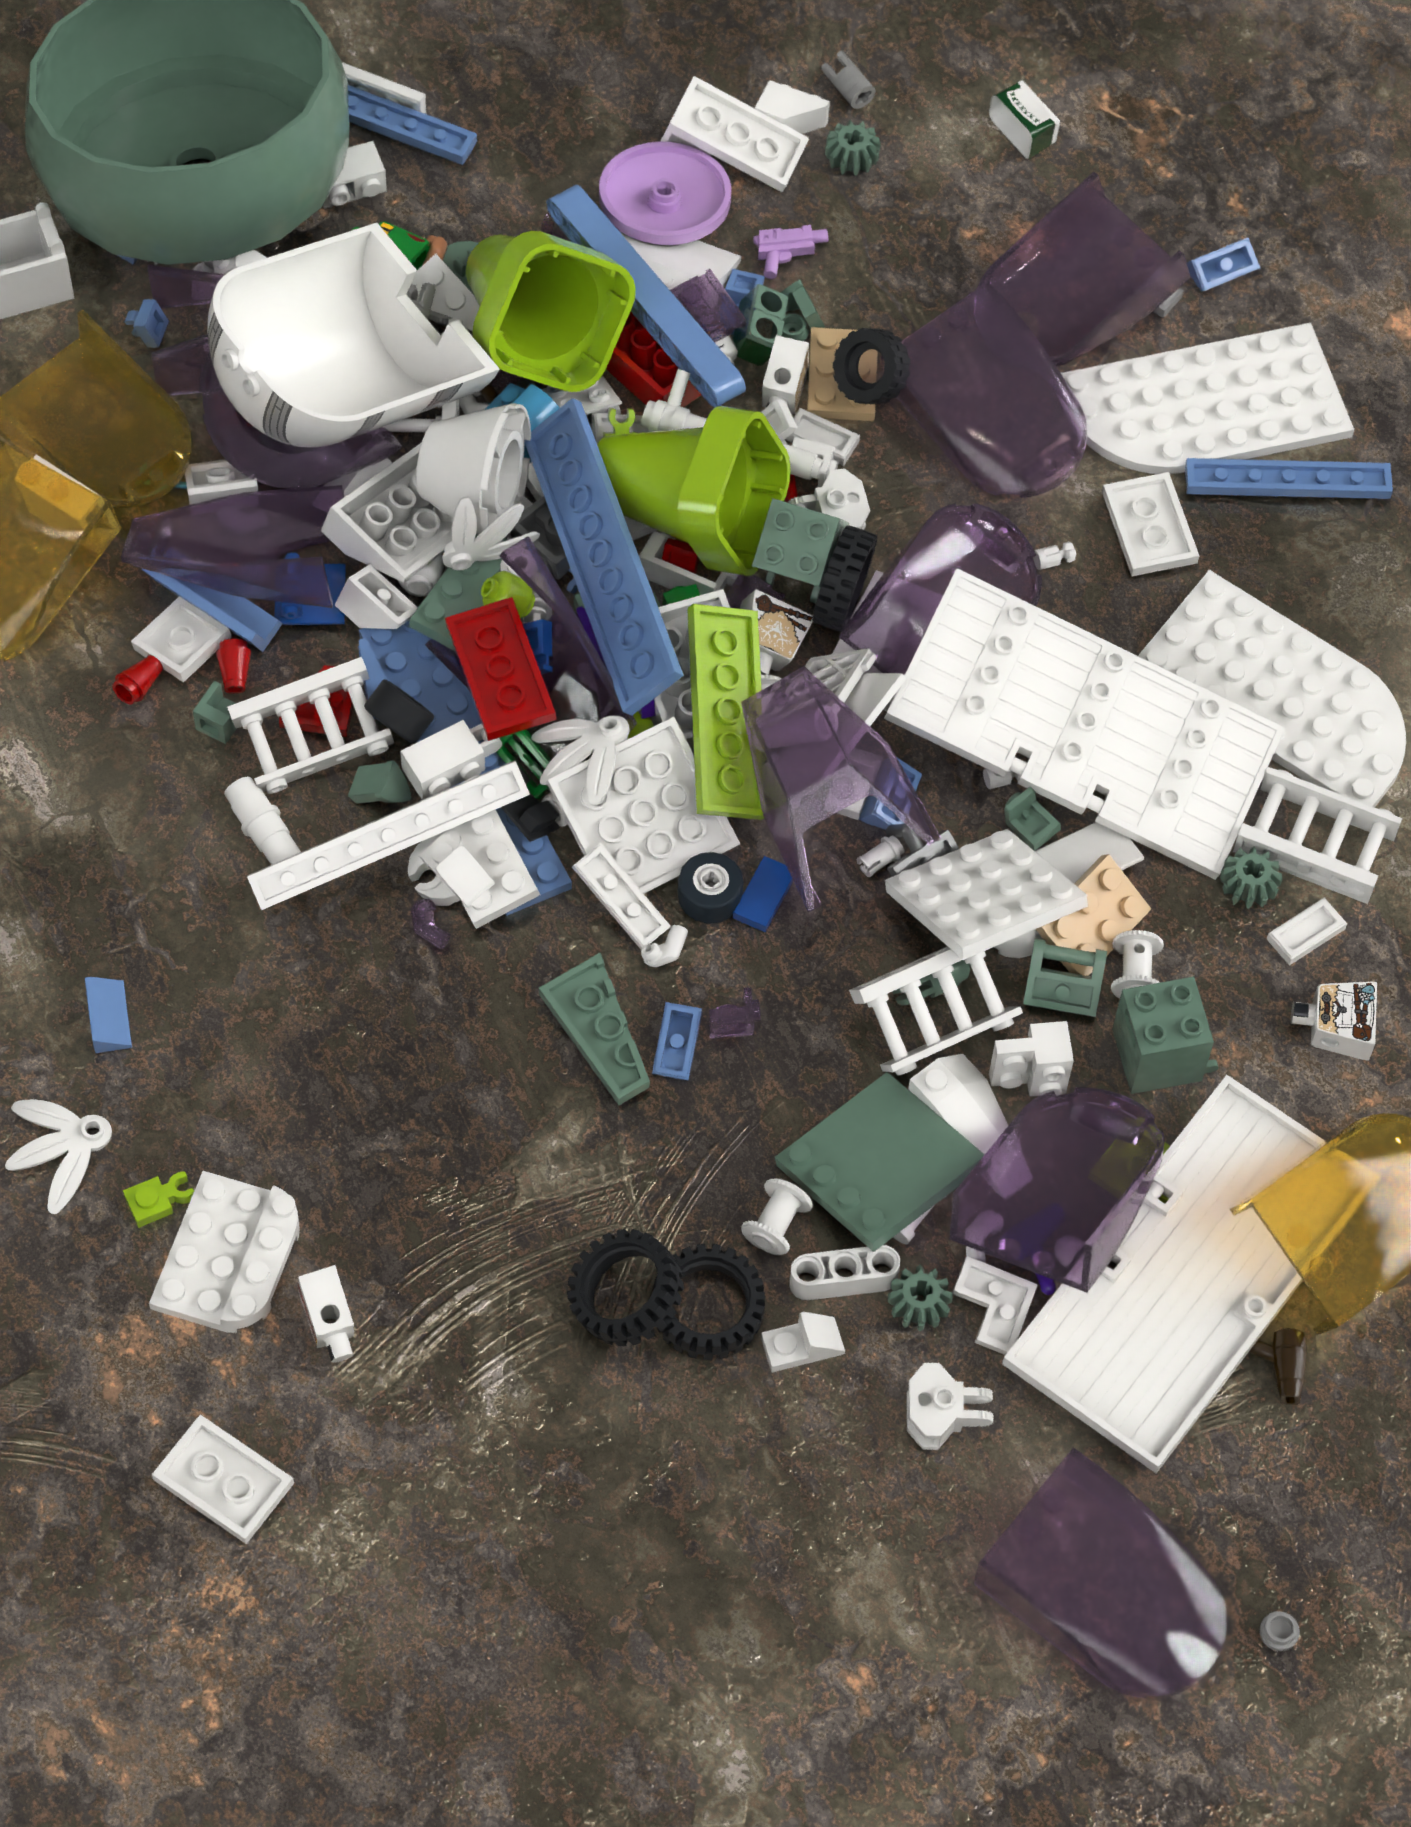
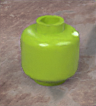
[481,571,535,619]

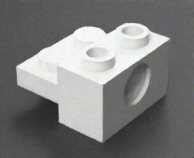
[989,1021,1074,1099]

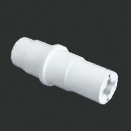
[224,776,301,865]

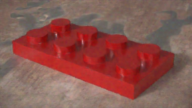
[445,597,557,741]

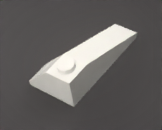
[908,1054,1033,1204]

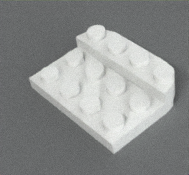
[149,1171,300,1333]

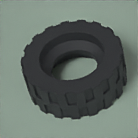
[832,328,911,405]

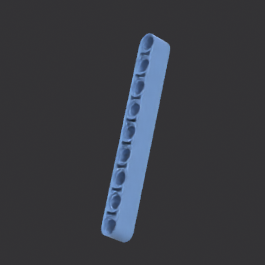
[546,184,746,408]

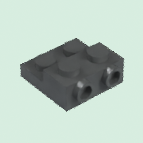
[511,496,570,580]

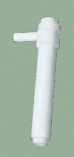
[641,369,824,480]

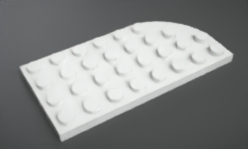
[1055,323,1354,474]
[1138,570,1406,808]

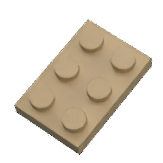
[807,327,877,421]
[1036,854,1151,976]

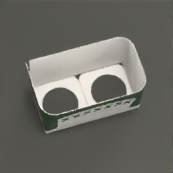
[989,80,1060,160]

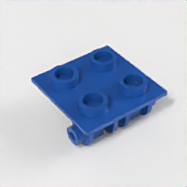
[274,553,346,625]

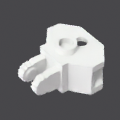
[788,468,870,530]
[906,1363,993,1450]

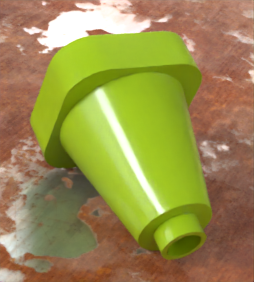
[466,231,636,392]
[597,406,790,576]

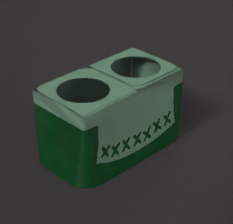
[733,284,788,366]

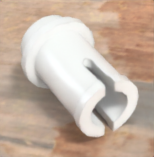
[856,835,904,877]

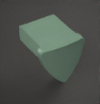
[780,280,825,328]
[348,760,411,804]

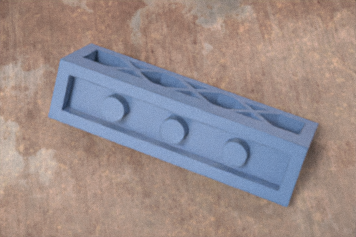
[141,549,283,652]

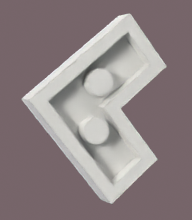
[952,1256,1038,1355]

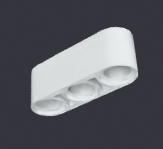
[789,1245,900,1300]

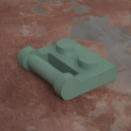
[1023,938,1107,1017]

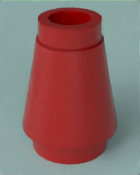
[216,639,251,694]
[112,655,163,704]

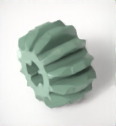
[825,120,881,177]
[1220,846,1283,909]
[887,1264,953,1332]

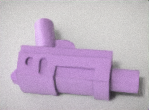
[753,225,828,279]

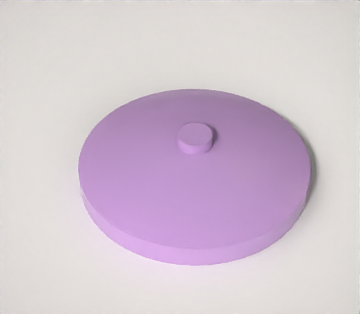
[599,142,731,245]

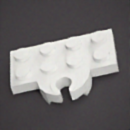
[408,775,540,929]

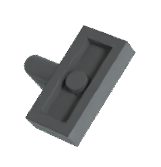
[886,823,959,877]

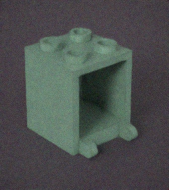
[752,498,849,603]
[1112,977,1219,1094]

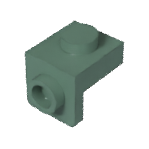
[1004,787,1061,851]

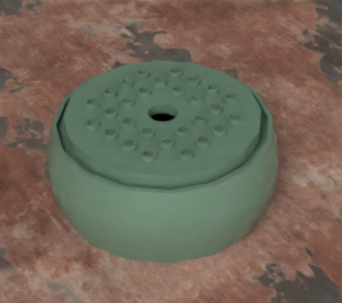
[25,0,349,265]

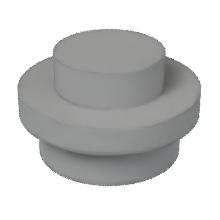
[1259,1611,1300,1651]

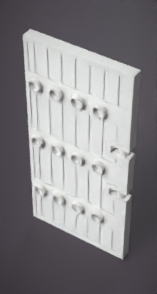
[884,568,1285,880]
[1002,1075,1379,1473]

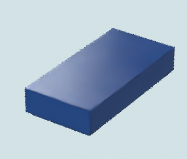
[733,856,797,933]

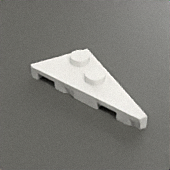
[411,254,480,331]

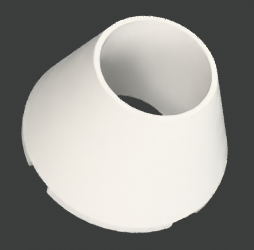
[416,403,531,544]

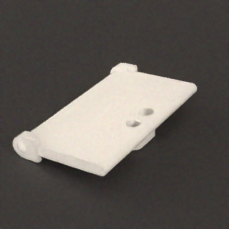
[1035,822,1144,883]

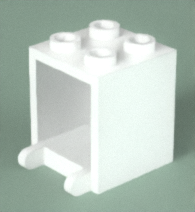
[0,202,74,319]

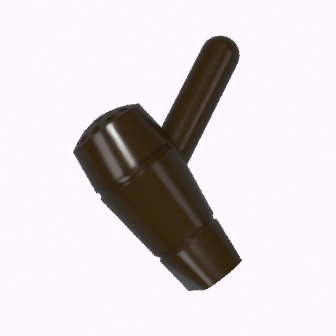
[1249,1328,1307,1405]

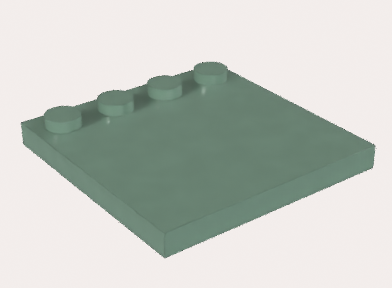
[775,1072,987,1252]

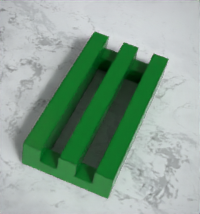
[496,729,551,799]

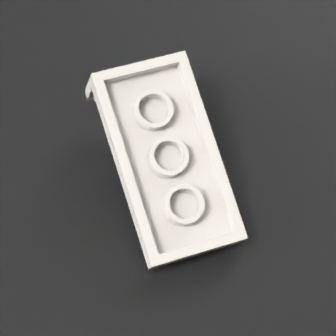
[661,76,809,192]

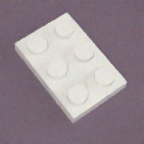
[1102,472,1199,576]
[152,1414,294,1544]

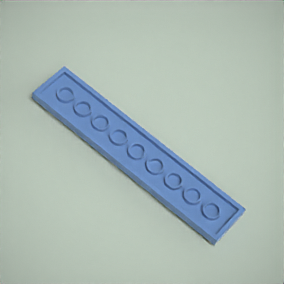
[525,398,684,716]
[359,606,572,916]

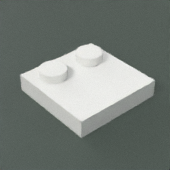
[131,596,232,682]

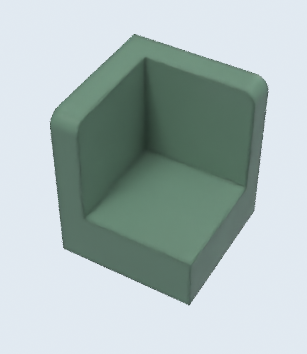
[193,681,236,744]

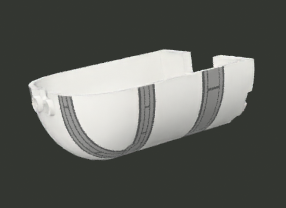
[208,223,500,447]

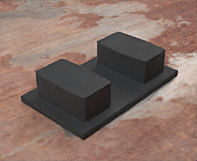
[501,766,560,842]

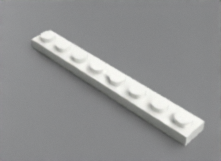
[247,760,530,910]

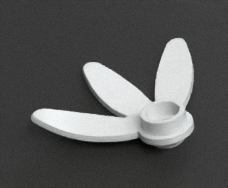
[442,497,540,570]
[531,716,630,805]
[5,1099,112,1214]

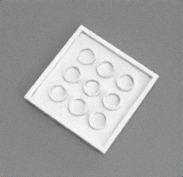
[546,716,740,894]
[885,829,1088,960]

